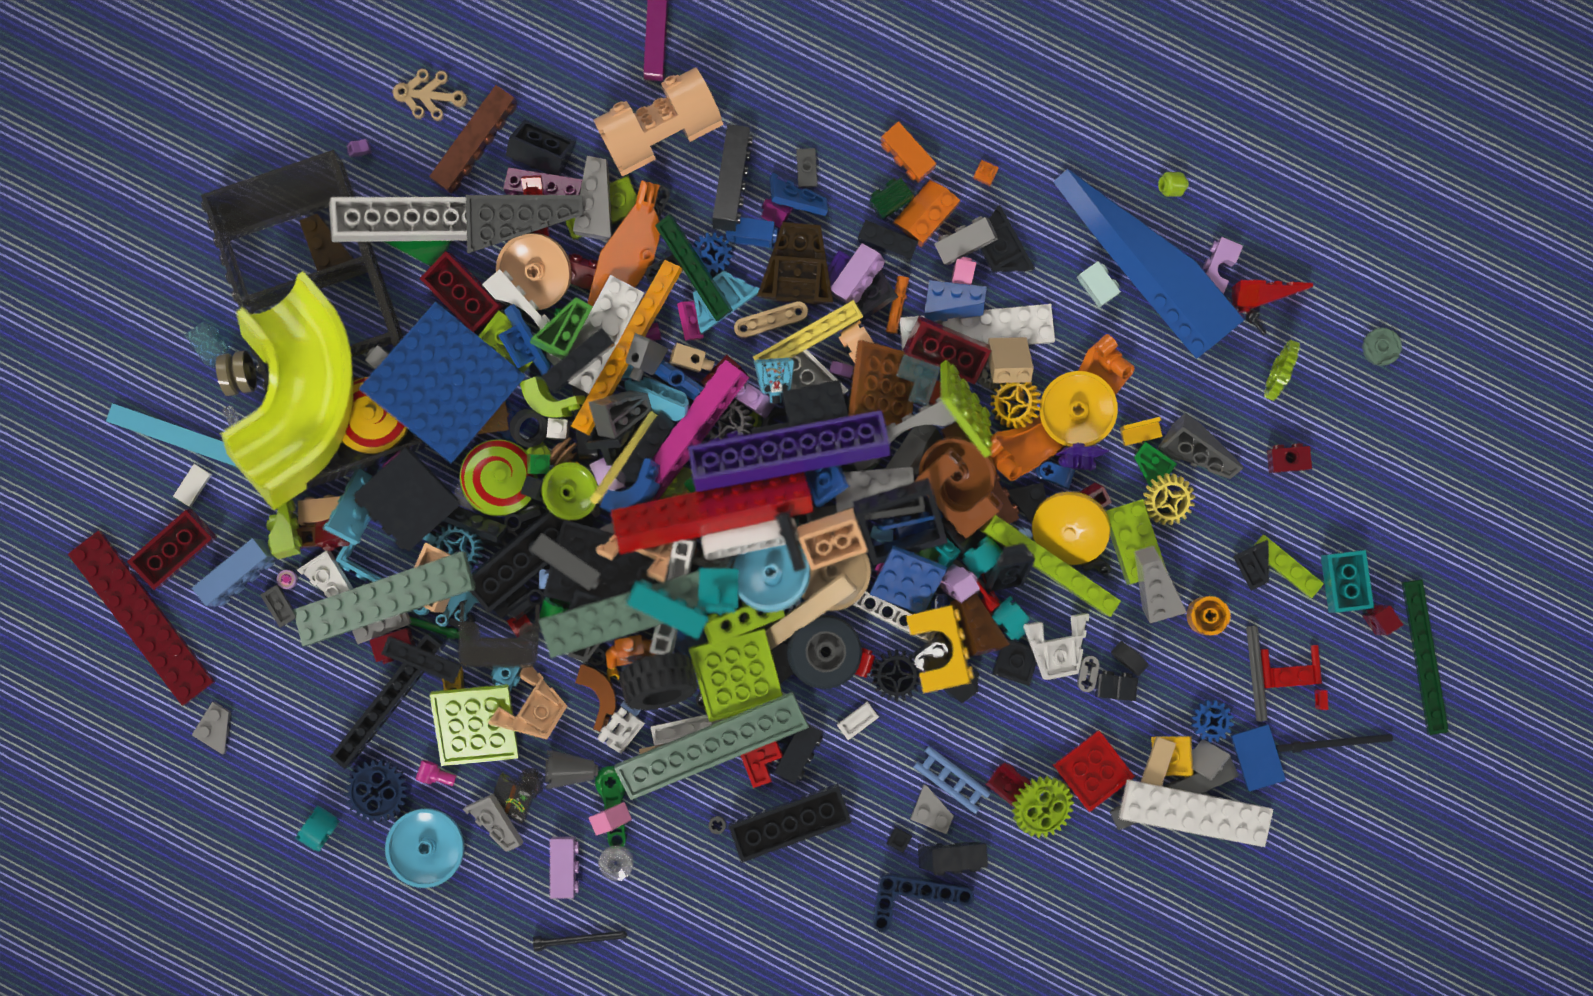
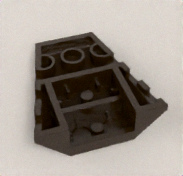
[757,222,833,305]

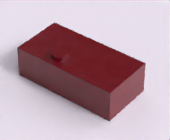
[419,251,505,334]
[903,315,992,385]
[127,509,217,590]

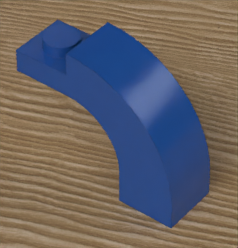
[600,458,660,512]

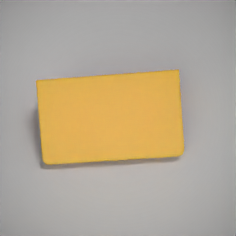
[1120,417,1163,446]

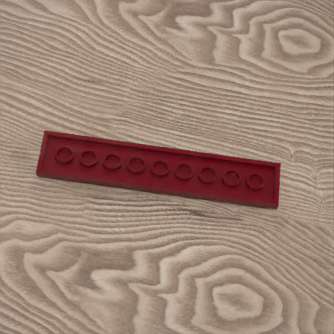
[68,531,215,706]

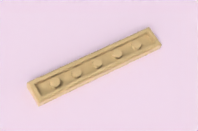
[765,573,857,650]

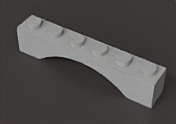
[854,397,956,471]

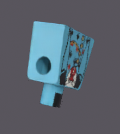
[754,357,794,403]

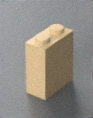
[988,337,1033,383]

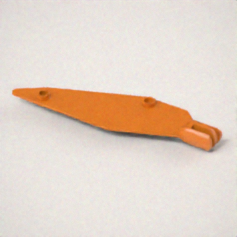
[580,180,660,331]

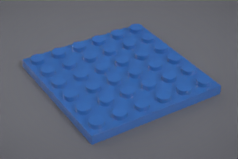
[359,302,526,464]

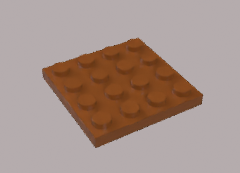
[848,340,919,430]

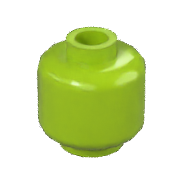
[1158,172,1189,197]

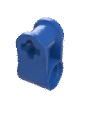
[1036,462,1075,489]

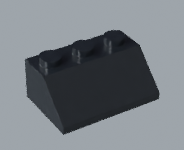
[506,120,576,176]

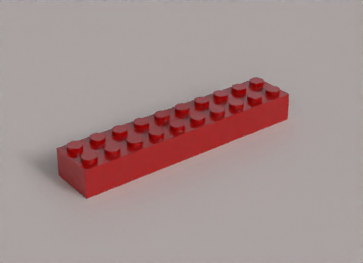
[611,472,813,554]

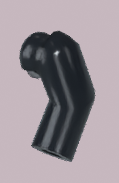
[1082,558,1111,575]

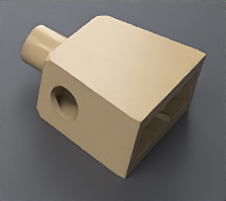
[669,343,715,373]

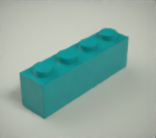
[626,580,708,639]

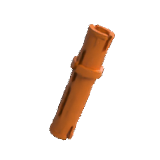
[885,276,910,334]

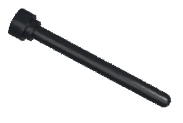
[533,931,627,952]

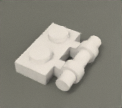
[597,707,645,754]

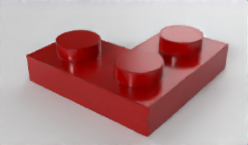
[740,741,783,788]

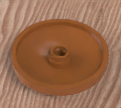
[919,436,996,506]

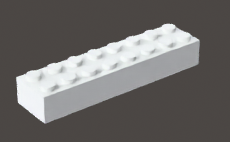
[329,197,467,242]

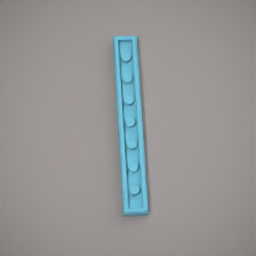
[106,403,237,467]

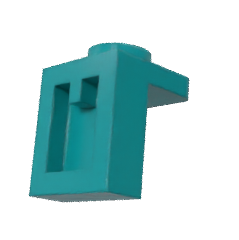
[935,539,961,568]

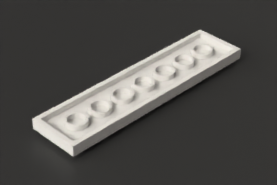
[899,304,1055,351]
[1119,779,1273,847]

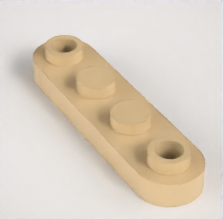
[734,302,808,338]

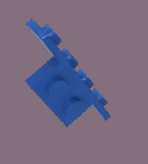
[498,304,551,376]
[877,509,944,539]

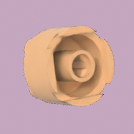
[839,320,874,364]

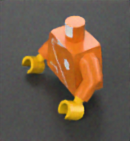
[606,635,655,682]

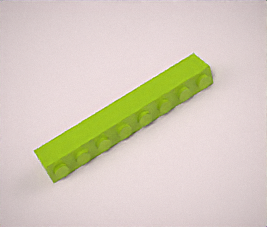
[980,515,1121,617]

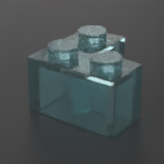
[896,355,941,406]

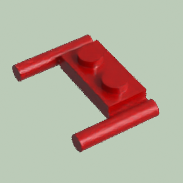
[1261,645,1322,688]

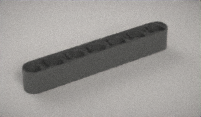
[1109,757,1239,830]

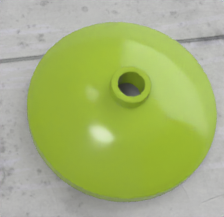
[542,462,597,521]

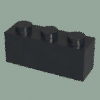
[857,220,918,263]
[775,723,824,784]

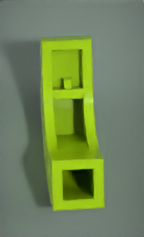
[520,377,586,417]

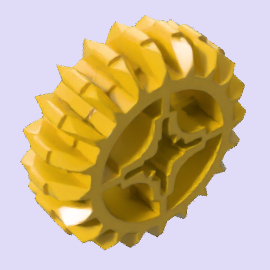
[990,382,1042,429]

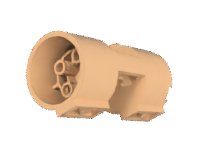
[593,67,724,176]

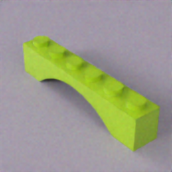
[269,499,302,559]

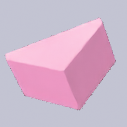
[589,802,632,835]

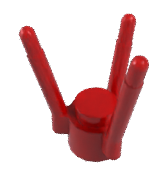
[976,573,1000,614]

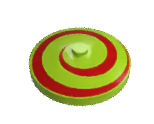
[459,440,538,516]

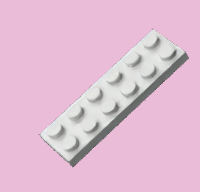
[568,275,644,394]

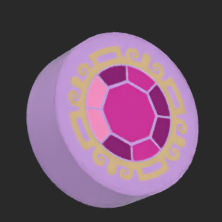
[277,570,298,589]

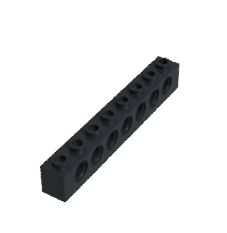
[329,633,446,769]

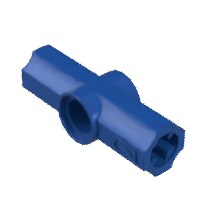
[654,360,704,401]

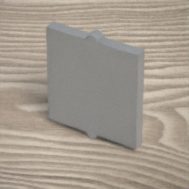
[1192,739,1230,780]

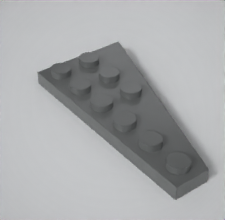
[466,195,583,254]

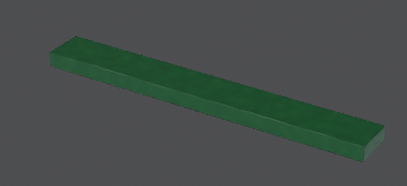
[1401,579,1449,735]

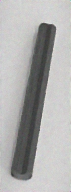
[1246,626,1268,721]

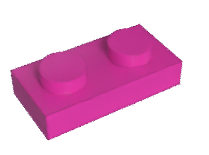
[677,301,704,341]

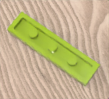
[1253,535,1324,598]

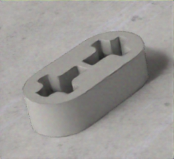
[1077,656,1099,692]

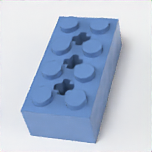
[191,538,277,607]

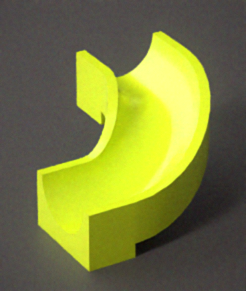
[221,272,354,510]

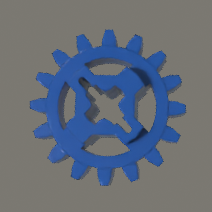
[693,232,732,274]
[1190,700,1234,742]

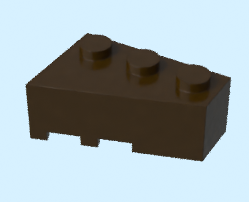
[299,214,360,278]

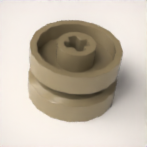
[216,350,257,396]

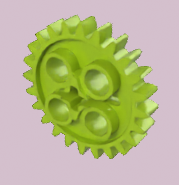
[1264,340,1300,401]
[1012,776,1074,838]

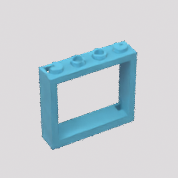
[335,510,439,582]

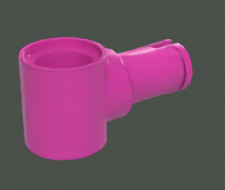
[415,760,456,786]

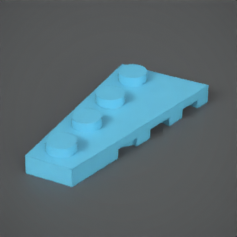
[323,469,373,545]

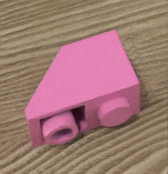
[951,257,976,285]

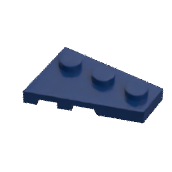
[770,172,828,216]

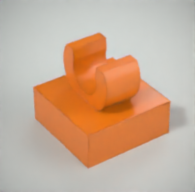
[973,160,999,186]

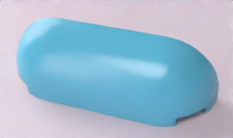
[624,377,689,421]

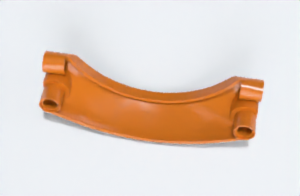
[990,334,1135,481]

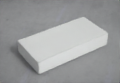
[173,464,212,507]
[837,702,879,740]

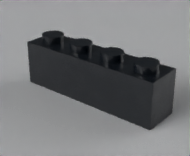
[541,328,615,393]
[615,412,676,488]

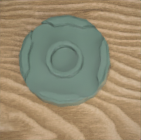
[1362,328,1402,366]

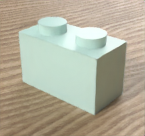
[1077,261,1121,308]

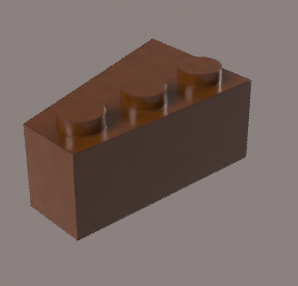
[949,593,1010,657]

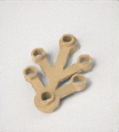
[393,69,467,121]

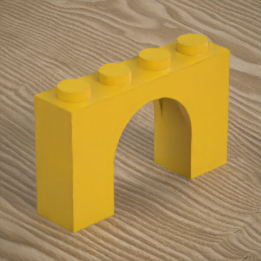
[906,605,974,693]

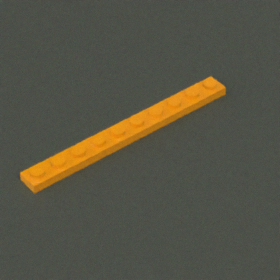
[571,260,683,436]

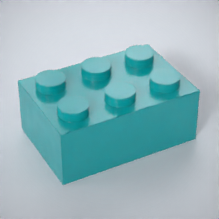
[1321,550,1374,613]

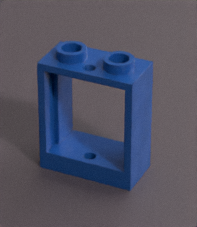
[726,217,778,248]

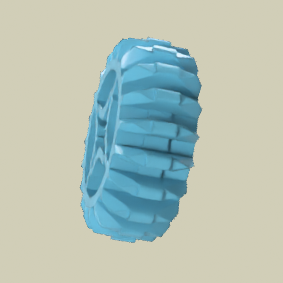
[434,524,484,570]

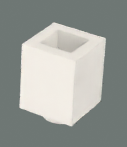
[547,418,570,441]

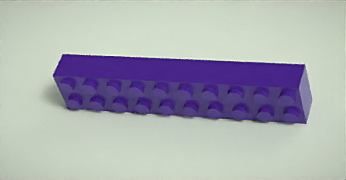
[688,411,890,492]

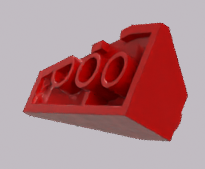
[1232,280,1313,313]

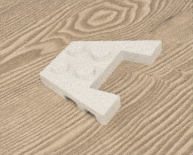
[1024,613,1089,680]

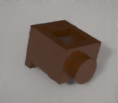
[297,526,320,549]

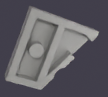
[192,702,231,754]

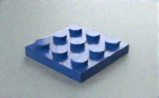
[869,546,947,613]

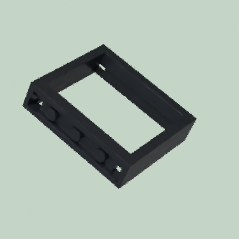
[853,478,948,566]

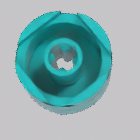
[961,536,1003,578]
[992,596,1033,640]
[295,805,340,852]

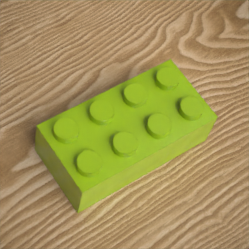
[1106,499,1167,585]

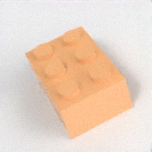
[797,508,867,570]

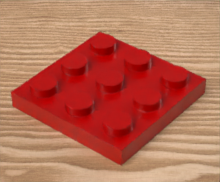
[1053,730,1135,812]

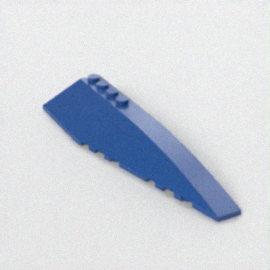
[1053,169,1245,359]

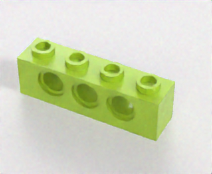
[704,602,785,645]

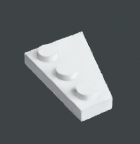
[297,551,353,597]

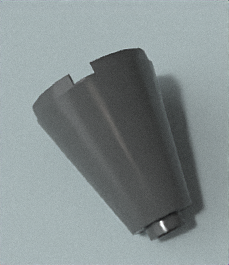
[545,750,598,789]

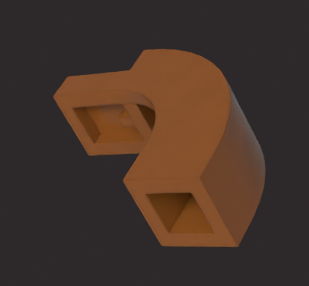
[575,664,617,732]

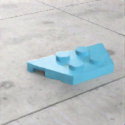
[693,271,759,335]

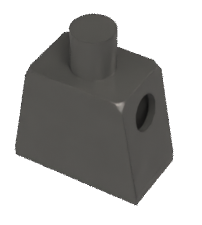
[625,333,668,382]

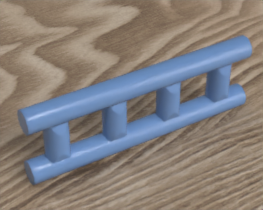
[913,746,991,814]

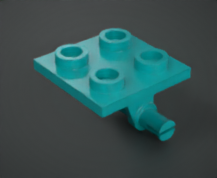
[698,568,739,614]

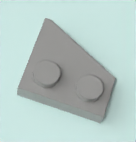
[910,784,953,834]

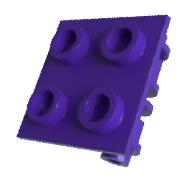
[1056,443,1109,471]

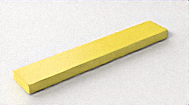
[753,300,863,360]
[590,411,657,504]

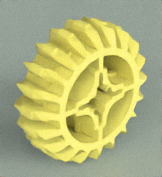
[1143,473,1195,525]

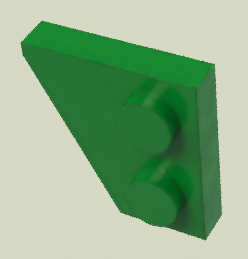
[1134,441,1177,487]

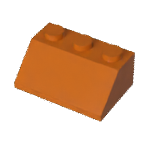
[893,180,960,247]

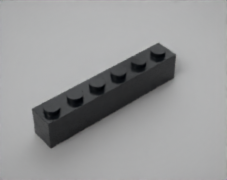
[713,124,753,232]

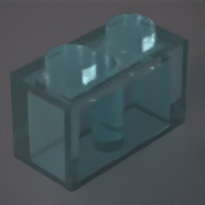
[185,322,230,368]

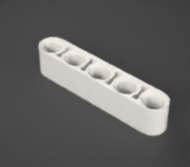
[701,518,799,560]

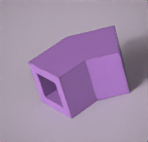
[347,139,372,157]
[829,361,854,379]

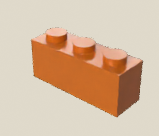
[881,121,937,183]

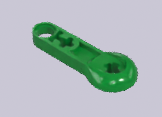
[595,766,626,850]

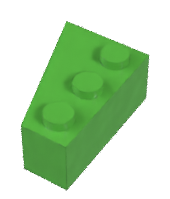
[530,297,593,360]

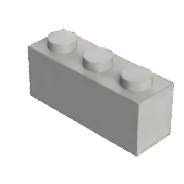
[935,216,998,265]

